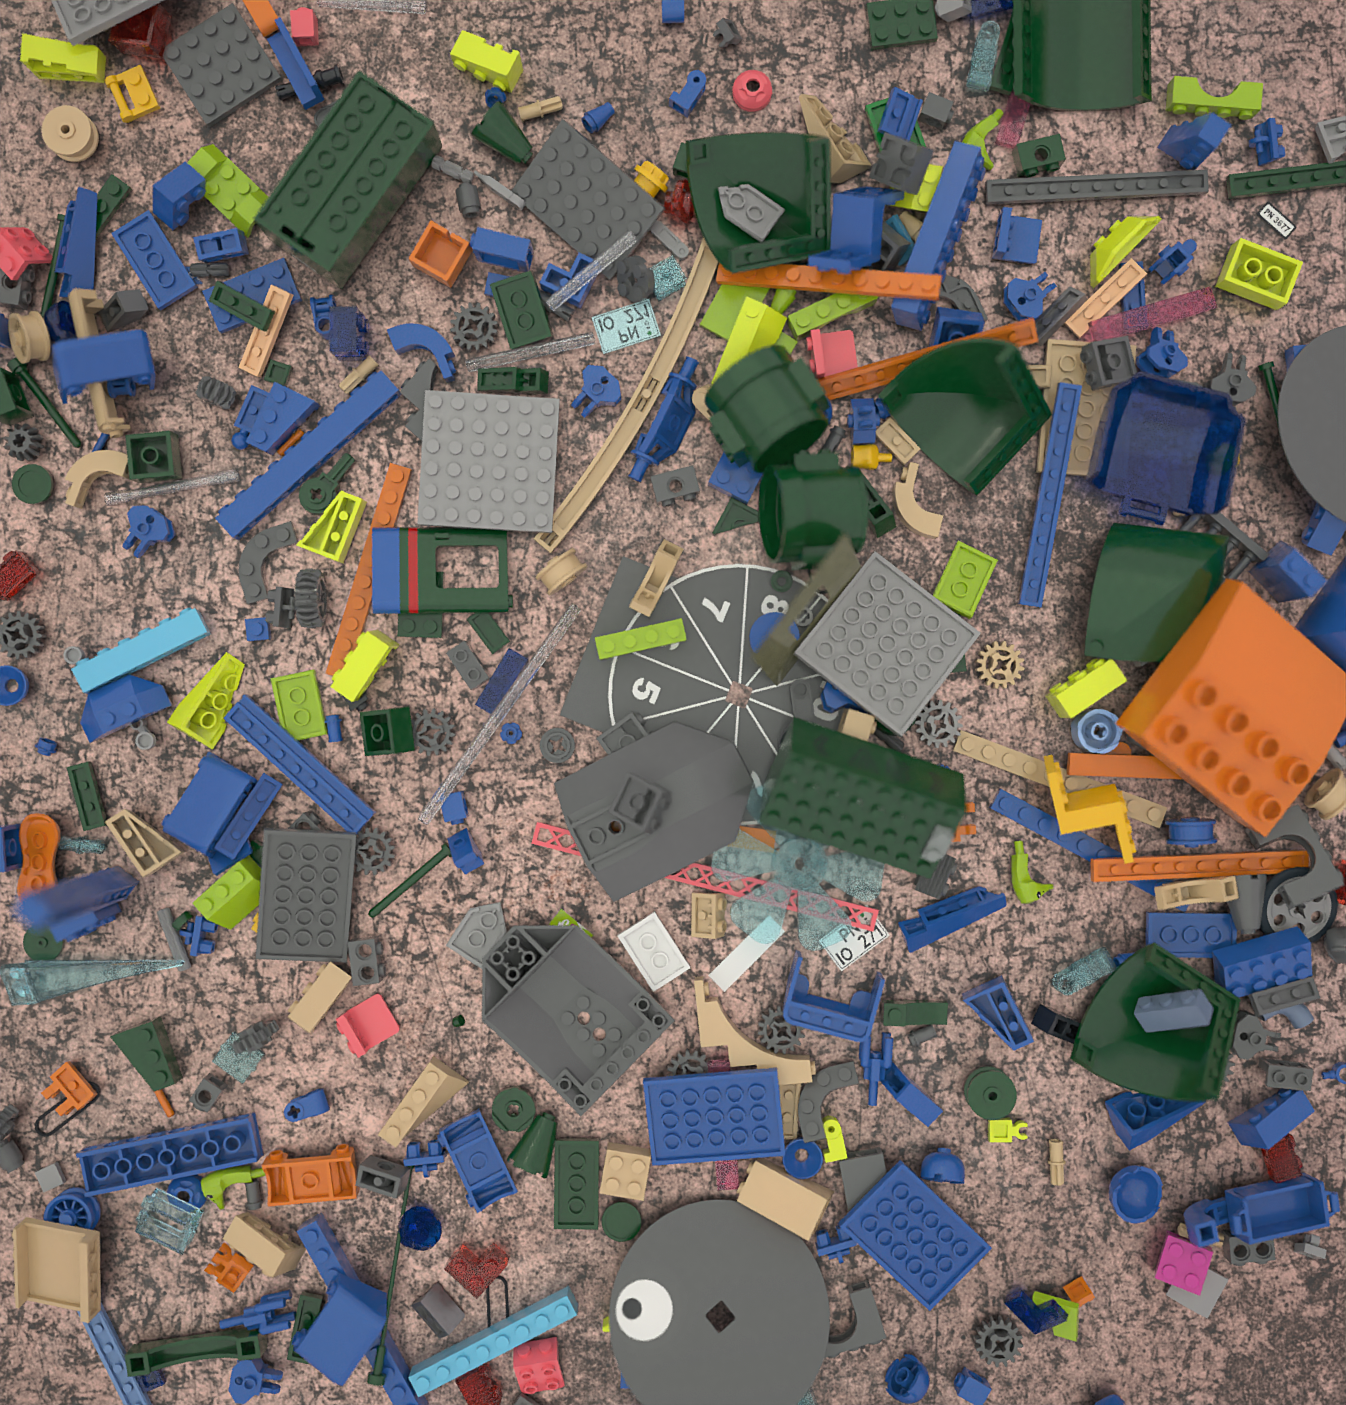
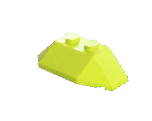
[1090,216,1162,289]

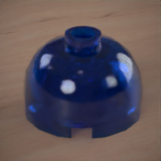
[43,300,77,343]

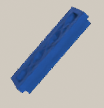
[267,17,325,110]

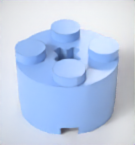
[1071,709,1123,754]

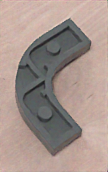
[939,274,988,322]
[239,521,299,605]
[798,1061,859,1144]

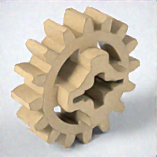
[975,641,1024,689]

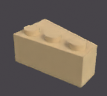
[105,809,186,877]
[288,962,352,1035]
[223,1212,306,1278]

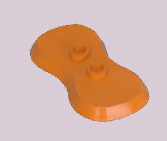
[17,813,61,897]

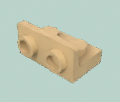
[691,892,727,939]

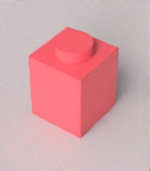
[290,7,319,46]

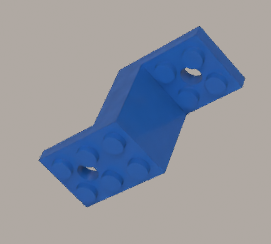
[808,186,904,274]

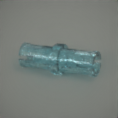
[57,836,105,854]

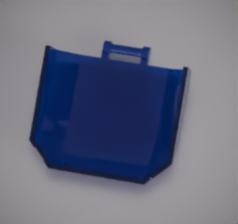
[1086,371,1246,526]

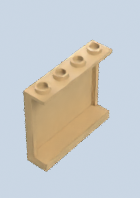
[12,1217,101,1323]

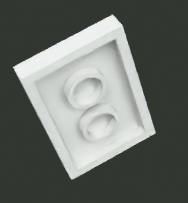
[618,911,690,992]

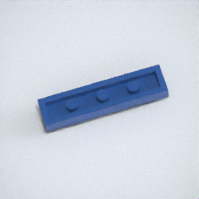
[214,773,283,860]

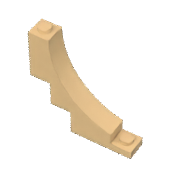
[694,976,816,1085]

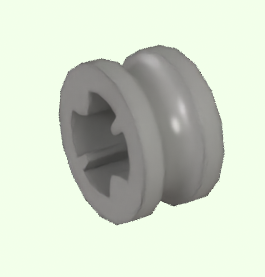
[795,607,813,627]

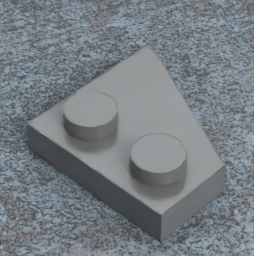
[1315,116,1346,164]

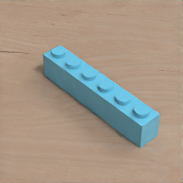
[71,607,211,694]

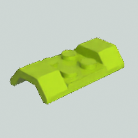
[187,144,268,238]

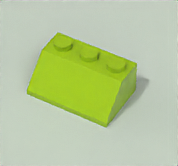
[192,855,261,930]

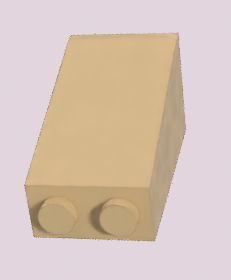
[737,1158,834,1241]

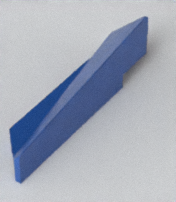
[55,187,97,299]
[898,886,1007,953]

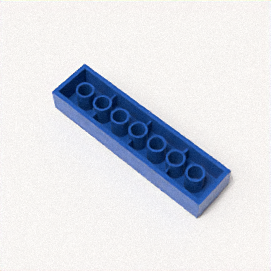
[891,141,986,331]

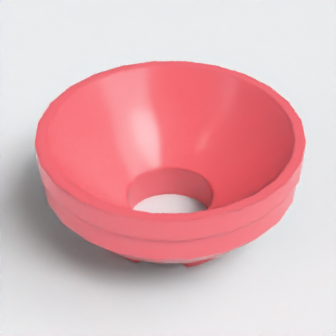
[732,70,772,112]

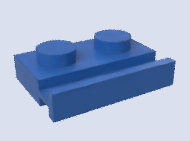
[877,87,923,140]

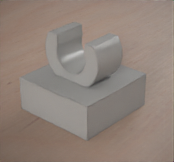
[1293,1234,1327,1259]

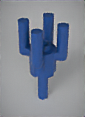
[859,1032,893,1106]
[219,1290,296,1335]

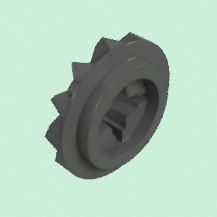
[540,728,575,763]

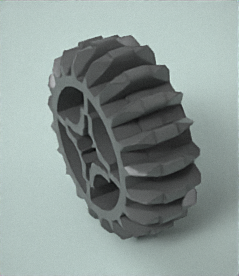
[294,568,327,629]

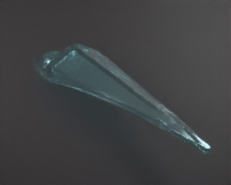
[0,960,185,1006]

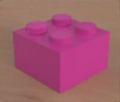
[1154,1231,1213,1296]

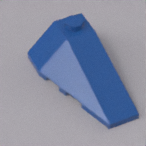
[1105,1092,1206,1150]

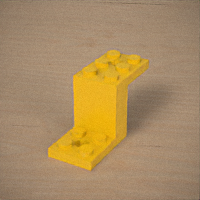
[1043,755,1136,864]

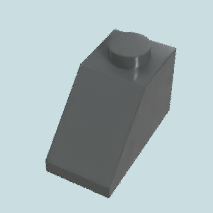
[99,289,149,332]

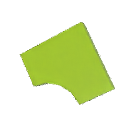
[1032,1291,1079,1341]

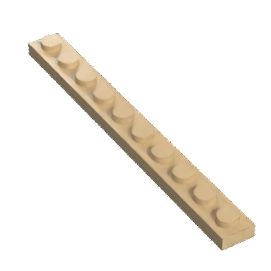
[952,730,1167,828]

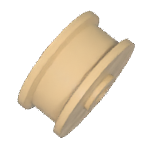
[42,105,99,162]
[8,311,50,364]
[535,548,588,596]
[1304,768,1346,820]

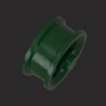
[964,1066,1017,1120]

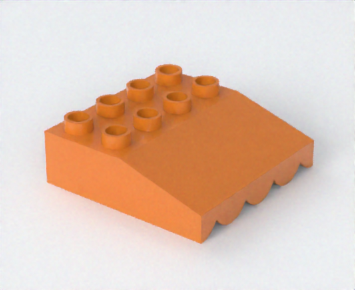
[1115,578,1346,837]

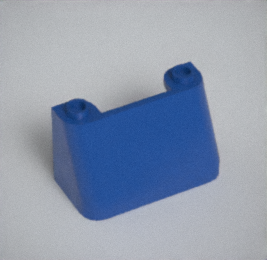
[161,754,258,858]
[292,1273,387,1386]

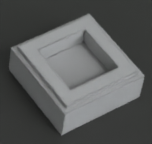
[34,1161,66,1193]

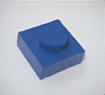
[245,617,271,642]

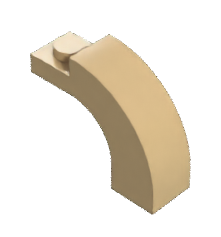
[65,450,130,509]
[892,462,943,540]
[629,539,684,617]
[1154,876,1239,909]

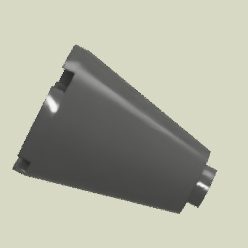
[1227,874,1267,934]

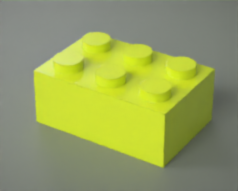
[1215,238,1303,310]
[1046,658,1127,718]

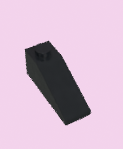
[1031,1004,1081,1044]

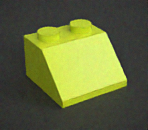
[887,164,943,213]

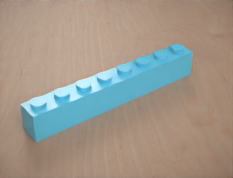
[408,1286,579,1397]

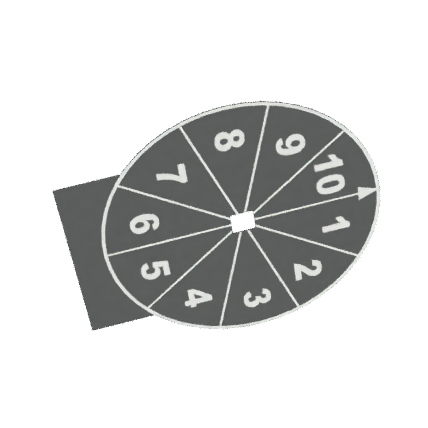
[560,556,868,825]

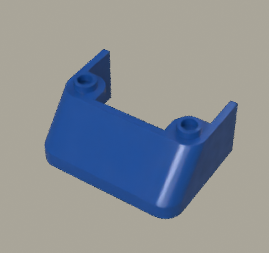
[52,330,156,404]
[783,950,885,1042]

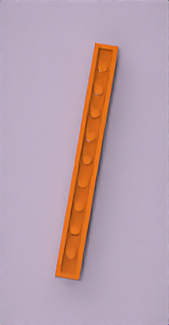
[716,263,942,301]
[817,318,1038,400]
[325,463,413,676]
[1091,849,1309,882]

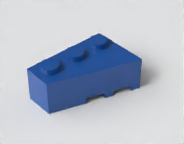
[1157,113,1231,170]
[246,382,320,456]
[962,975,1034,1051]
[1228,1088,1315,1150]

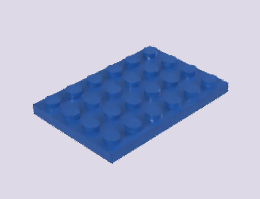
[643,1068,785,1166]
[838,1160,992,1311]

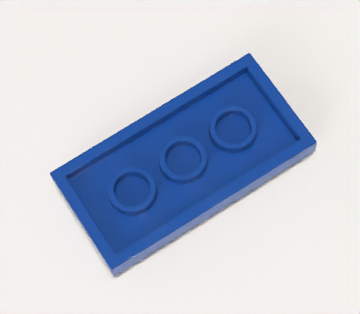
[111,210,198,310]
[202,258,303,334]
[1146,912,1237,958]

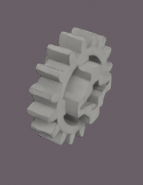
[914,700,963,748]

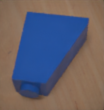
[880,1062,943,1127]

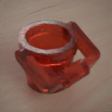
[664,179,694,223]

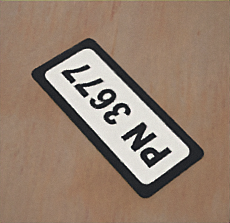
[1257,201,1297,239]

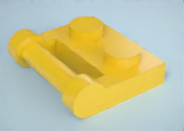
[104,65,161,123]

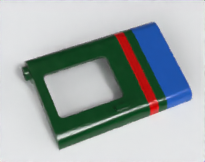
[372,527,513,614]

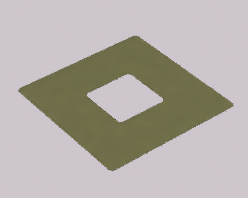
[752,534,861,686]

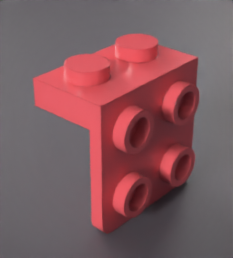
[0,227,52,280]
[806,329,858,379]
[336,993,400,1058]
[513,1337,565,1394]

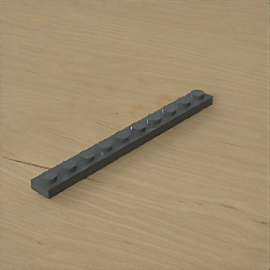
[985,170,1209,205]

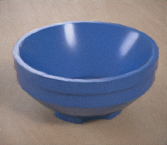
[0,665,29,706]
[782,1137,823,1179]
[167,1174,207,1214]

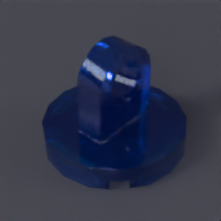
[398,1206,442,1251]

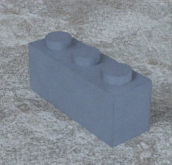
[1134,989,1213,1033]

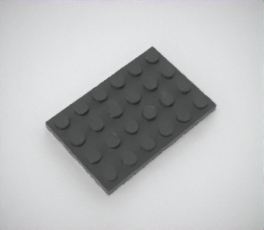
[512,119,666,280]
[256,827,356,963]

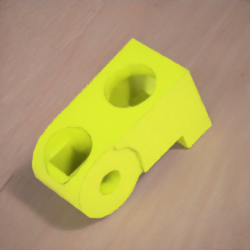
[822,1116,847,1163]

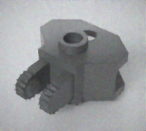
[1204,353,1257,406]
[1230,1010,1281,1060]

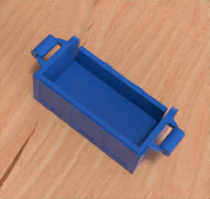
[1225,1173,1340,1245]

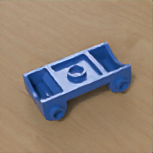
[437,1109,518,1213]

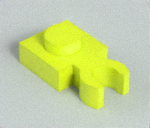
[988,1118,1028,1142]

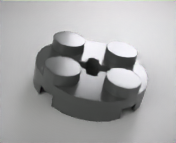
[616,255,655,302]

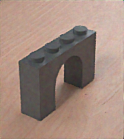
[1245,804,1344,910]
[824,1279,886,1358]

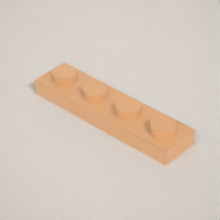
[1064,258,1147,339]
[239,285,294,377]

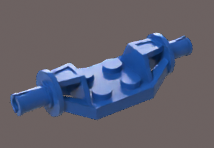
[628,356,699,483]

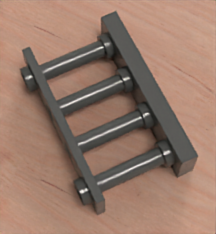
[1180,496,1269,584]

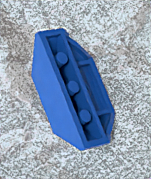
[80,674,172,743]

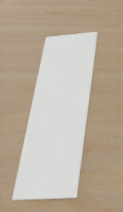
[708,915,785,992]

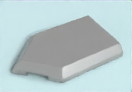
[718,184,785,242]
[446,902,507,969]

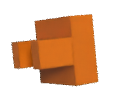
[1063,1276,1095,1308]

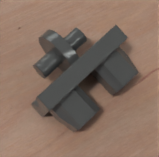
[265,586,296,628]

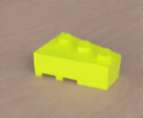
[450,30,523,93]
[20,34,106,83]
[296,491,367,563]
[331,630,400,702]

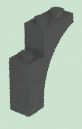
[400,359,439,441]

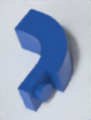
[387,323,456,383]
[1184,1197,1229,1248]

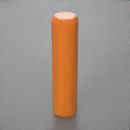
[277,429,305,456]
[154,1089,175,1118]

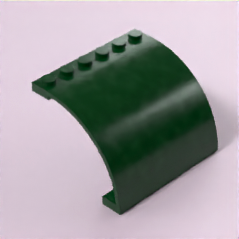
[1012,0,1152,111]

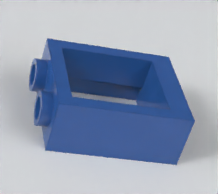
[470,227,534,273]

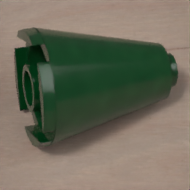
[471,100,533,164]
[506,1112,558,1179]

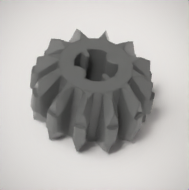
[196,376,236,409]
[3,423,44,462]

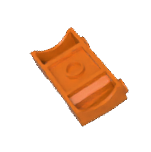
[262,1144,360,1207]

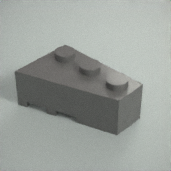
[868,221,911,272]

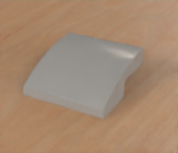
[1166,1267,1229,1318]

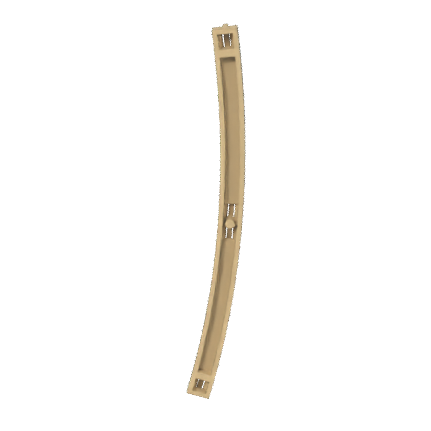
[534,237,719,554]

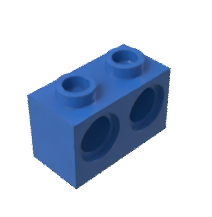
[193,228,249,263]

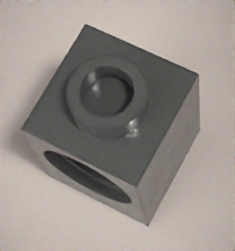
[917,92,954,130]
[189,1073,228,1113]

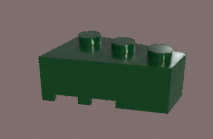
[110,1016,183,1092]

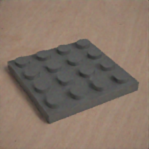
[159,3,283,128]

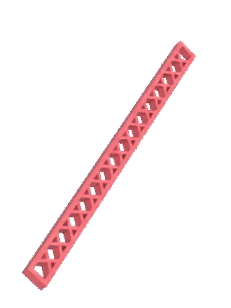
[532,822,879,931]

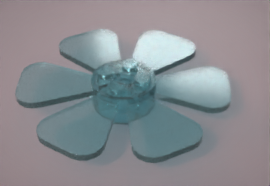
[711,785,884,951]

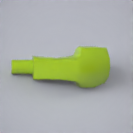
[961,109,1004,170]
[1011,841,1054,904]
[201,1165,266,1210]

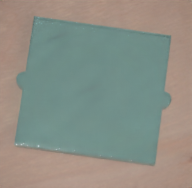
[212,1031,265,1084]

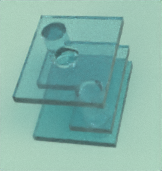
[649,255,687,302]

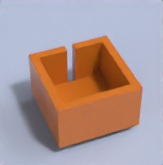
[408,220,473,288]

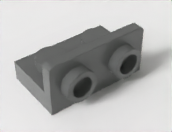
[1258,1058,1313,1091]

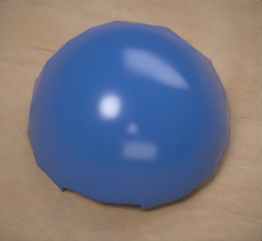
[1109,1165,1163,1224]

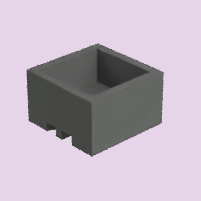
[869,132,934,195]

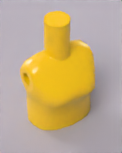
[851,444,892,470]

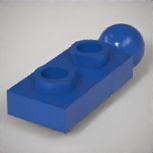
[231,385,269,450]

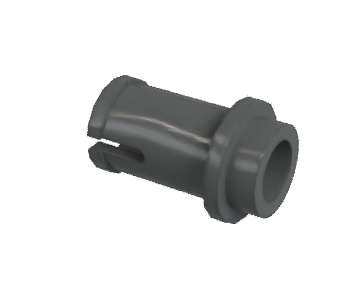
[821,425,846,453]
[907,1025,937,1047]
[245,1180,263,1210]

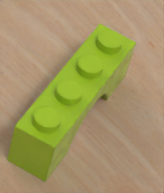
[1165,76,1263,120]
[786,293,878,341]
[595,618,687,660]

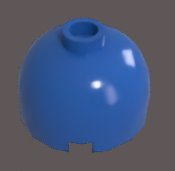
[920,1148,965,1184]
[885,1354,930,1404]

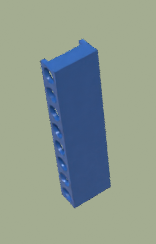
[76,1112,264,1197]

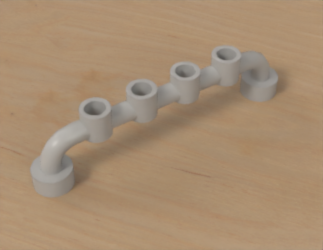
[64,646,156,750]

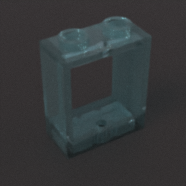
[135,1188,204,1255]

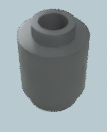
[455,182,481,218]
[0,1138,24,1174]

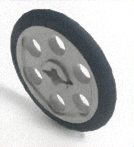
[1260,867,1338,943]

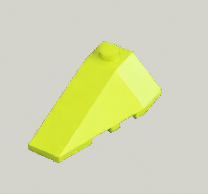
[711,296,787,384]
[167,652,245,750]

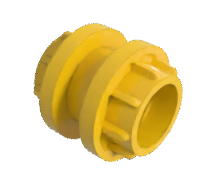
[634,161,669,197]

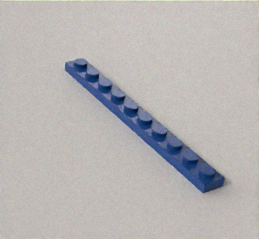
[1018,382,1082,608]
[989,788,1189,912]

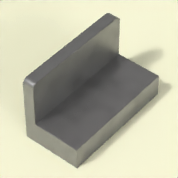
[411,1283,465,1339]

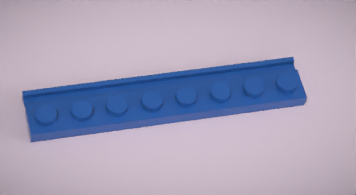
[224,694,376,835]

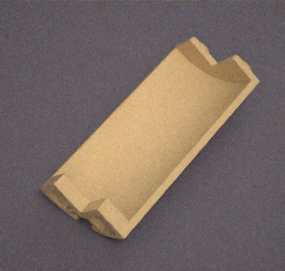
[68,288,131,438]

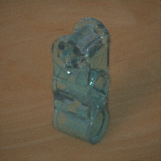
[966,21,1000,92]
[1052,947,1117,995]

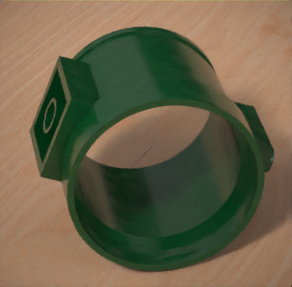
[704,345,830,473]
[758,449,868,571]

